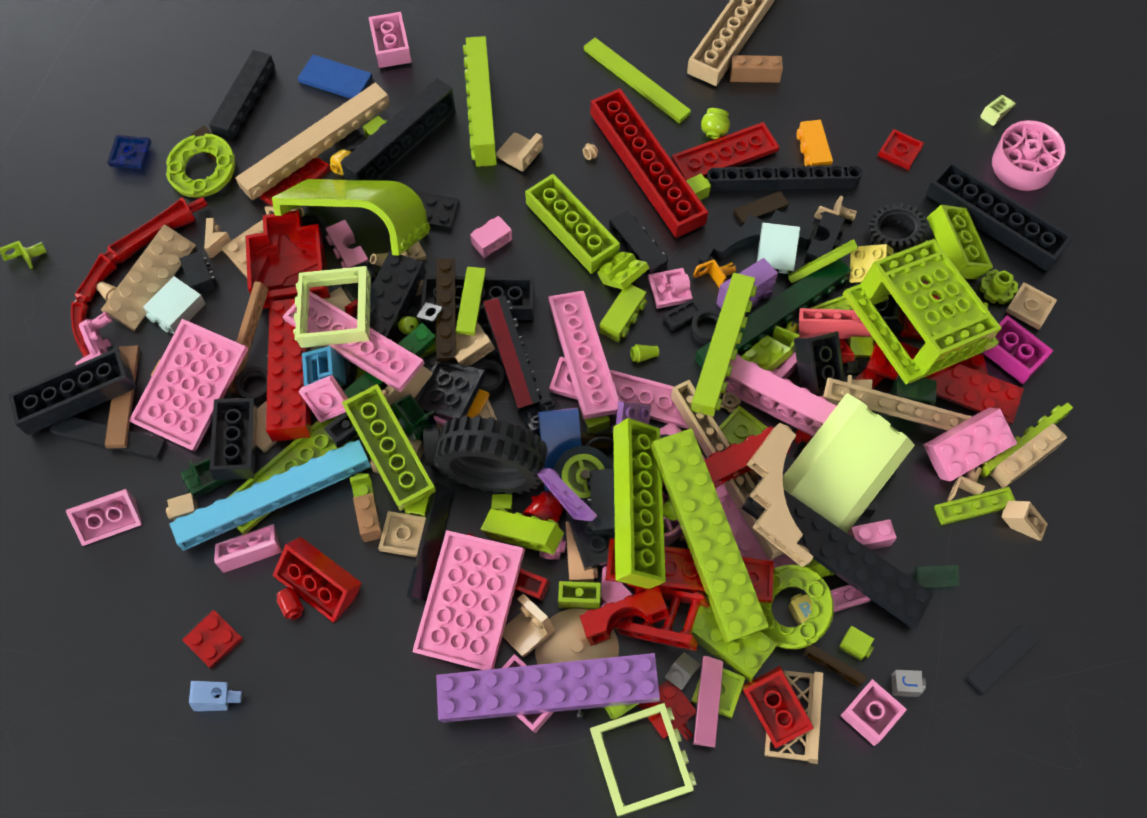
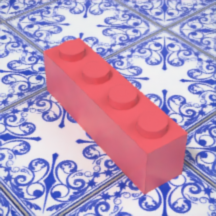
[798,308,874,340]

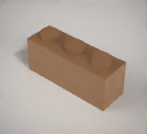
[730,55,783,83]

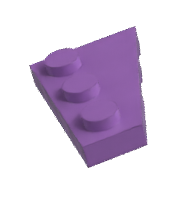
[537,468,597,521]

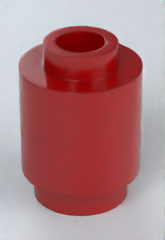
[276,588,304,620]

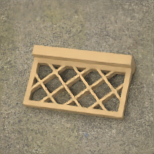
[765,669,823,764]

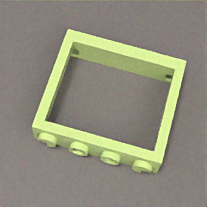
[293,266,371,348]
[590,703,697,817]

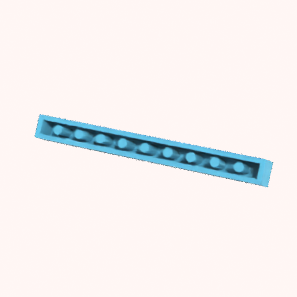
[169,440,371,551]

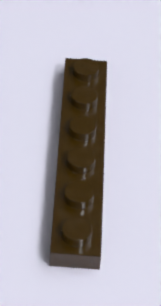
[436,258,456,362]

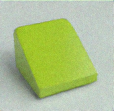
[492,494,512,513]

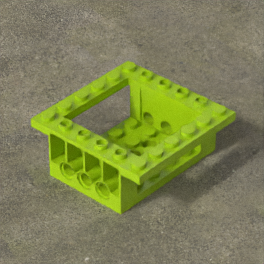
[843,239,1002,385]

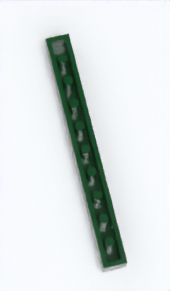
[695,259,852,368]

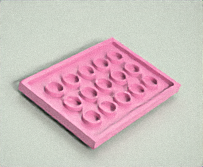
[129,319,249,452]
[412,530,525,670]

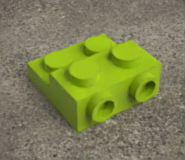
[597,251,649,290]

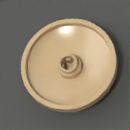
[535,609,619,665]

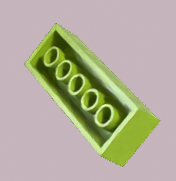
[525,174,620,274]
[341,384,436,511]

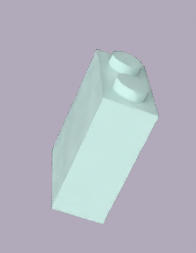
[757,223,800,274]
[143,277,206,334]

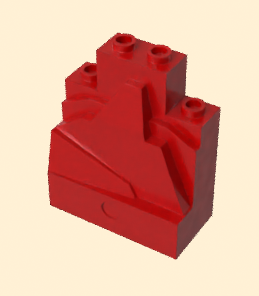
[245,210,330,309]

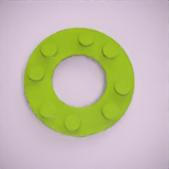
[166,134,236,198]
[759,565,834,649]

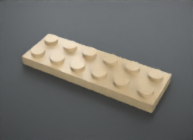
[101,224,196,331]

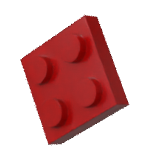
[182,610,243,670]

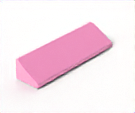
[693,656,723,748]

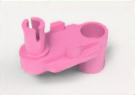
[75,312,112,365]

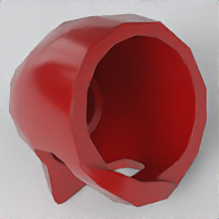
[523,491,563,523]

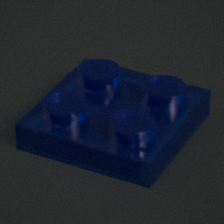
[107,135,152,170]

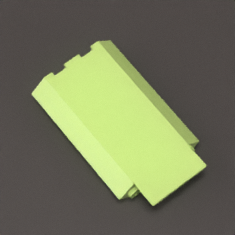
[783,393,915,533]

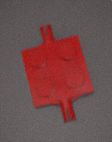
[638,680,697,741]

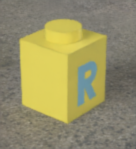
[787,593,812,626]

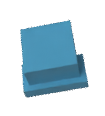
[302,346,346,386]

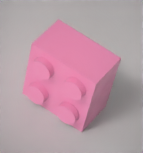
[840,679,907,746]

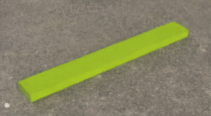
[584,38,691,123]

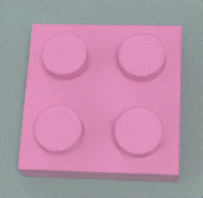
[299,375,348,422]

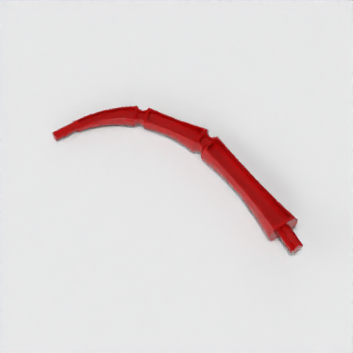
[71,197,208,357]

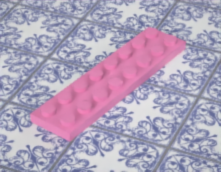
[283,291,425,392]
[548,291,620,420]
[549,357,689,429]

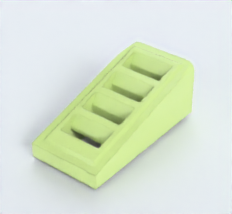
[981,95,1016,126]

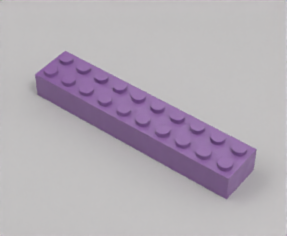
[436,653,660,723]

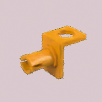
[693,259,736,288]

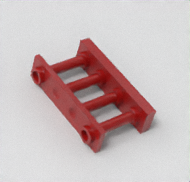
[613,584,710,651]

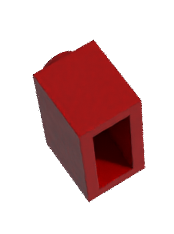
[515,568,551,601]

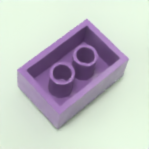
[716,258,778,309]

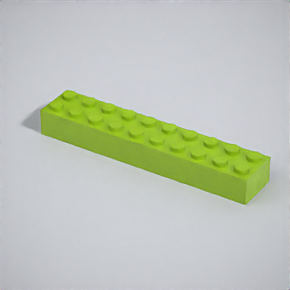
[651,428,769,643]

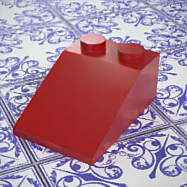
[743,665,814,748]

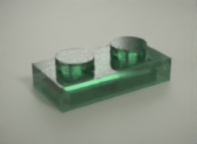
[915,565,960,587]

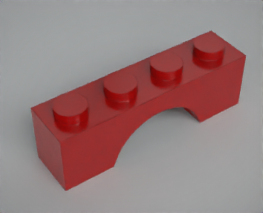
[579,587,670,646]

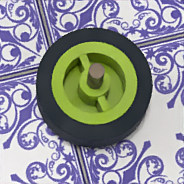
[554,446,612,506]

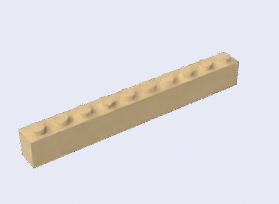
[235,82,391,201]
[671,380,785,561]

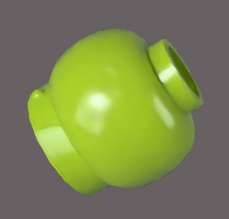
[701,108,730,139]

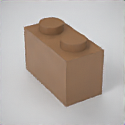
[353,493,382,542]

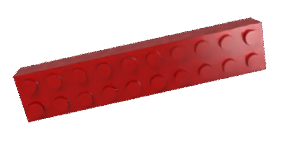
[590,88,708,238]

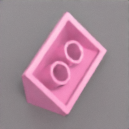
[66,489,142,546]
[214,524,282,573]

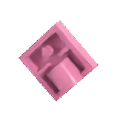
[648,268,693,309]

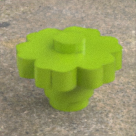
[979,269,1018,305]

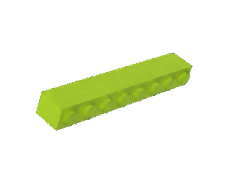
[691,272,757,417]

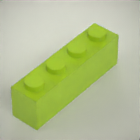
[480,509,564,555]

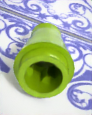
[630,344,659,363]

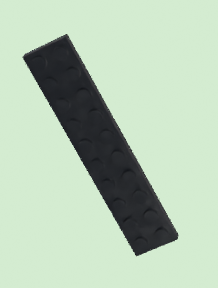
[741,476,934,629]

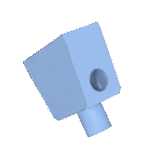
[189,681,242,711]

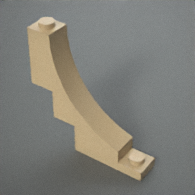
[746,423,814,567]

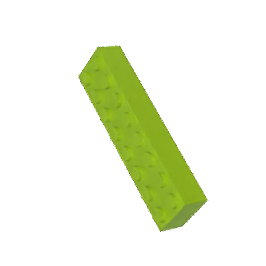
[463,36,497,167]
[613,418,666,589]

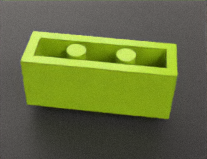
[599,284,647,343]

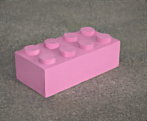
[923,408,1017,481]

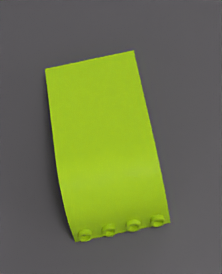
[272,179,430,255]

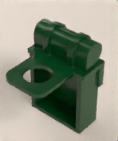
[390,394,436,441]
[180,458,232,497]

